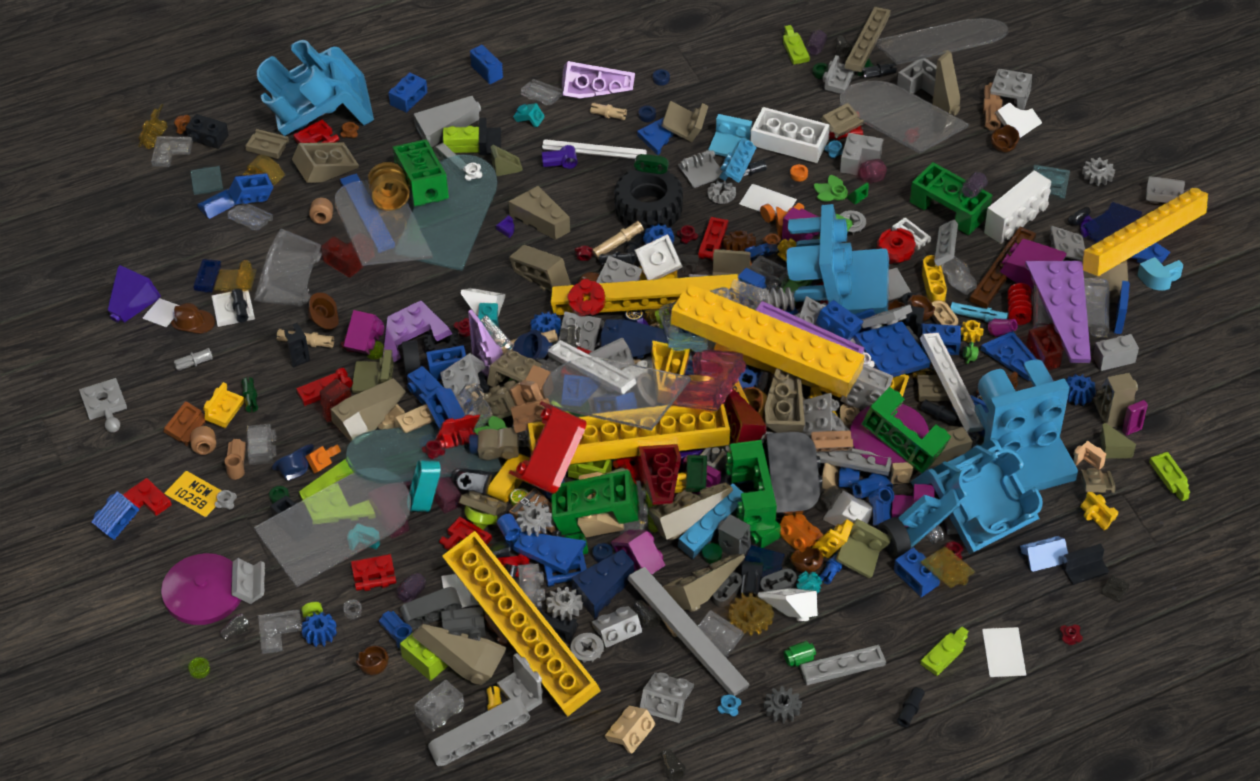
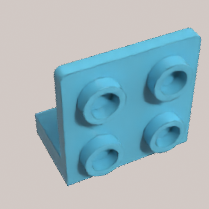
[709,114,752,157]

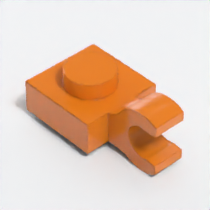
[305,444,341,473]

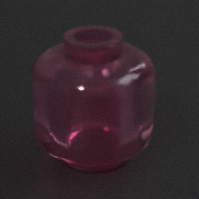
[859,159,887,183]

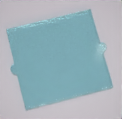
[191,166,223,195]

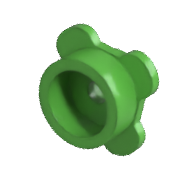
[963,342,978,364]

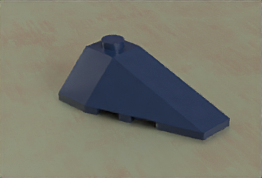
[601,319,683,359]

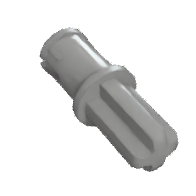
[174,348,213,371]

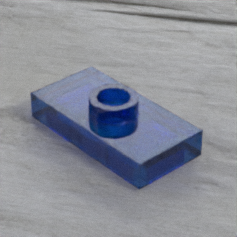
[193,259,221,292]

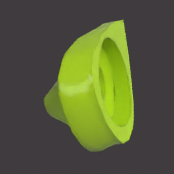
[465,505,497,530]

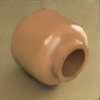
[309,198,333,224]
[190,426,216,455]

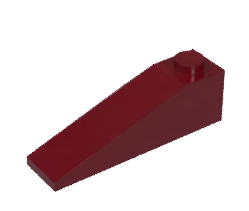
[721,383,766,447]
[637,444,681,505]

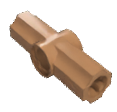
[983,83,1002,130]

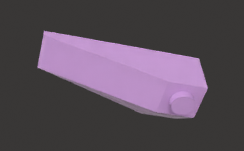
[562,61,635,99]
[468,309,503,379]

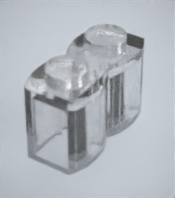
[941,256,977,295]
[456,383,492,429]
[247,424,277,465]

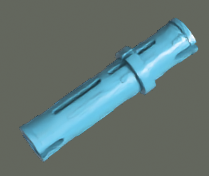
[951,302,1008,323]

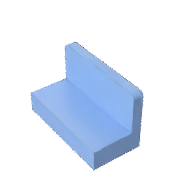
[1020,536,1068,571]

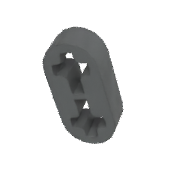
[759,569,797,592]
[713,572,742,607]

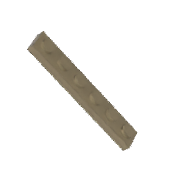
[845,7,891,72]

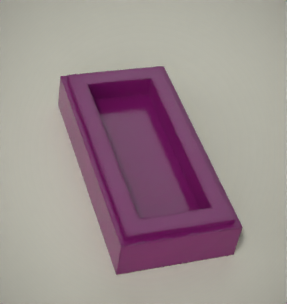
[1122,400,1148,435]

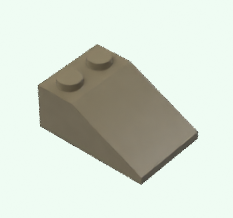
[292,142,359,183]

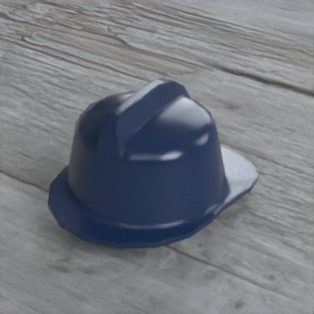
[513,330,553,360]
[272,444,314,481]

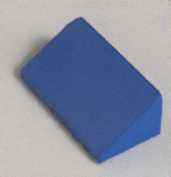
[197,189,237,219]

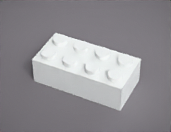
[751,107,830,163]
[984,170,1051,244]

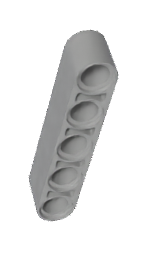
[428,697,530,766]

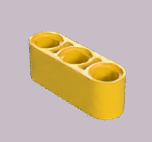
[922,255,947,303]
[487,453,530,503]

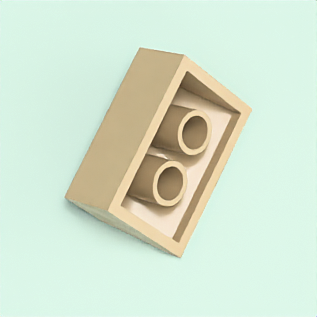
[578,472,624,537]

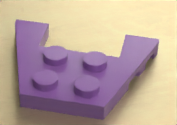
[383,301,452,362]

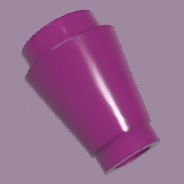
[988,318,1018,337]

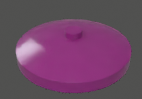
[850,404,929,470]
[161,553,241,625]

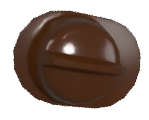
[308,293,339,329]
[171,303,215,334]

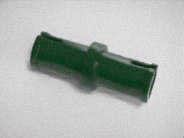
[241,377,258,413]

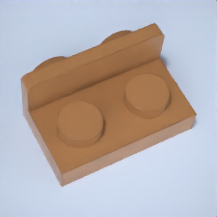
[509,380,543,406]
[511,398,550,433]
[811,430,853,452]

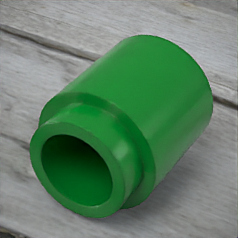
[783,641,816,667]

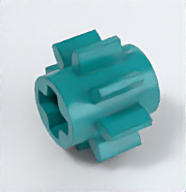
[797,571,822,594]

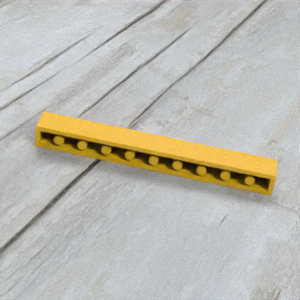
[1083,188,1208,276]
[551,274,740,315]

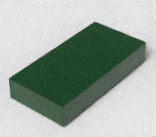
[686,455,707,492]

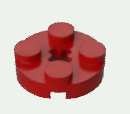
[879,228,916,262]
[567,279,606,316]

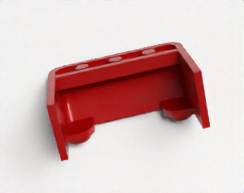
[509,401,586,494]

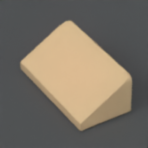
[822,463,841,490]

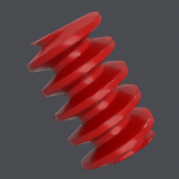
[1008,283,1032,325]

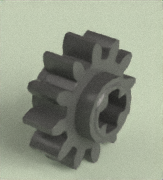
[764,686,802,724]

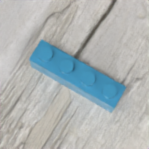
[678,484,744,560]

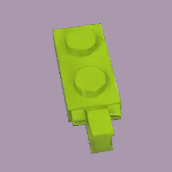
[783,25,810,65]
[1149,452,1190,501]
[921,627,969,676]

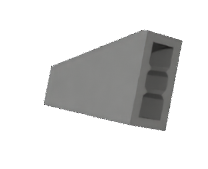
[414,96,481,147]

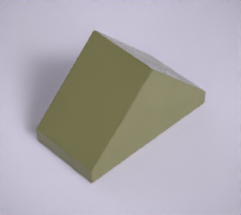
[491,145,523,177]
[1100,423,1136,459]

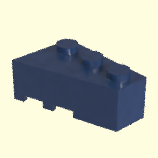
[572,549,634,619]

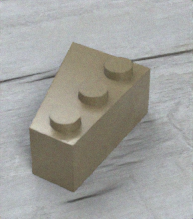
[509,186,570,240]
[509,245,571,292]
[1092,373,1138,427]

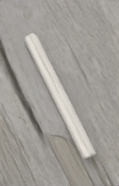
[542,140,647,159]

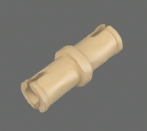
[590,103,627,120]

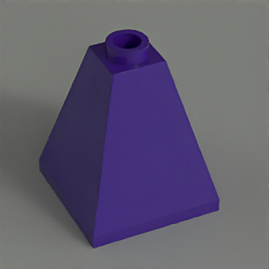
[108,265,161,323]

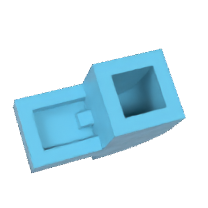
[1137,257,1183,290]

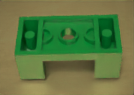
[393,139,449,206]
[910,162,993,235]
[861,386,952,474]
[725,440,777,531]
[552,470,639,535]

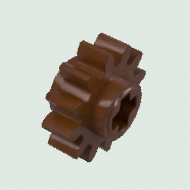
[723,230,756,252]

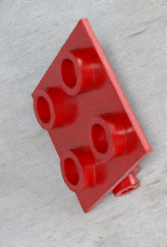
[435,414,480,449]

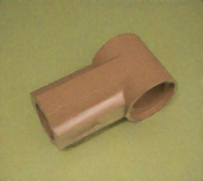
[225,439,246,480]

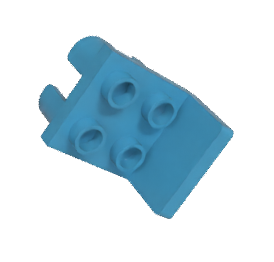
[257,40,374,136]
[787,204,889,314]
[974,359,1078,492]
[911,438,1042,555]

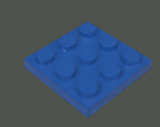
[853,322,931,377]

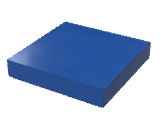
[1114,281,1130,334]

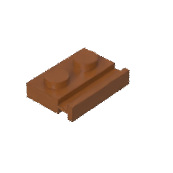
[163,401,207,446]

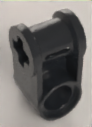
[451,468,492,494]

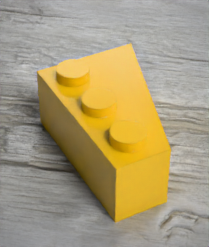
[651,341,690,406]

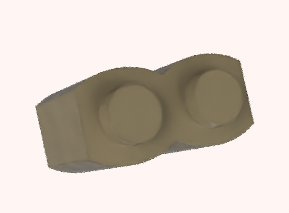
[478,428,519,460]

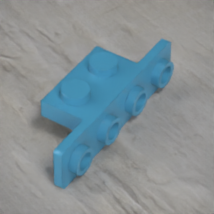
[719,138,756,183]
[899,489,960,548]

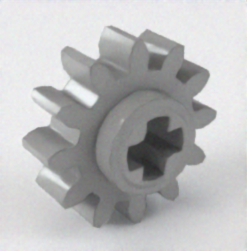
[1082,157,1115,186]
[517,502,553,537]
[546,587,583,621]

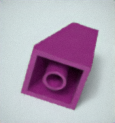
[1000,238,1067,297]

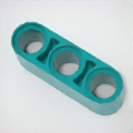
[407,460,441,512]

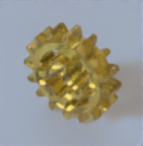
[729,593,774,636]

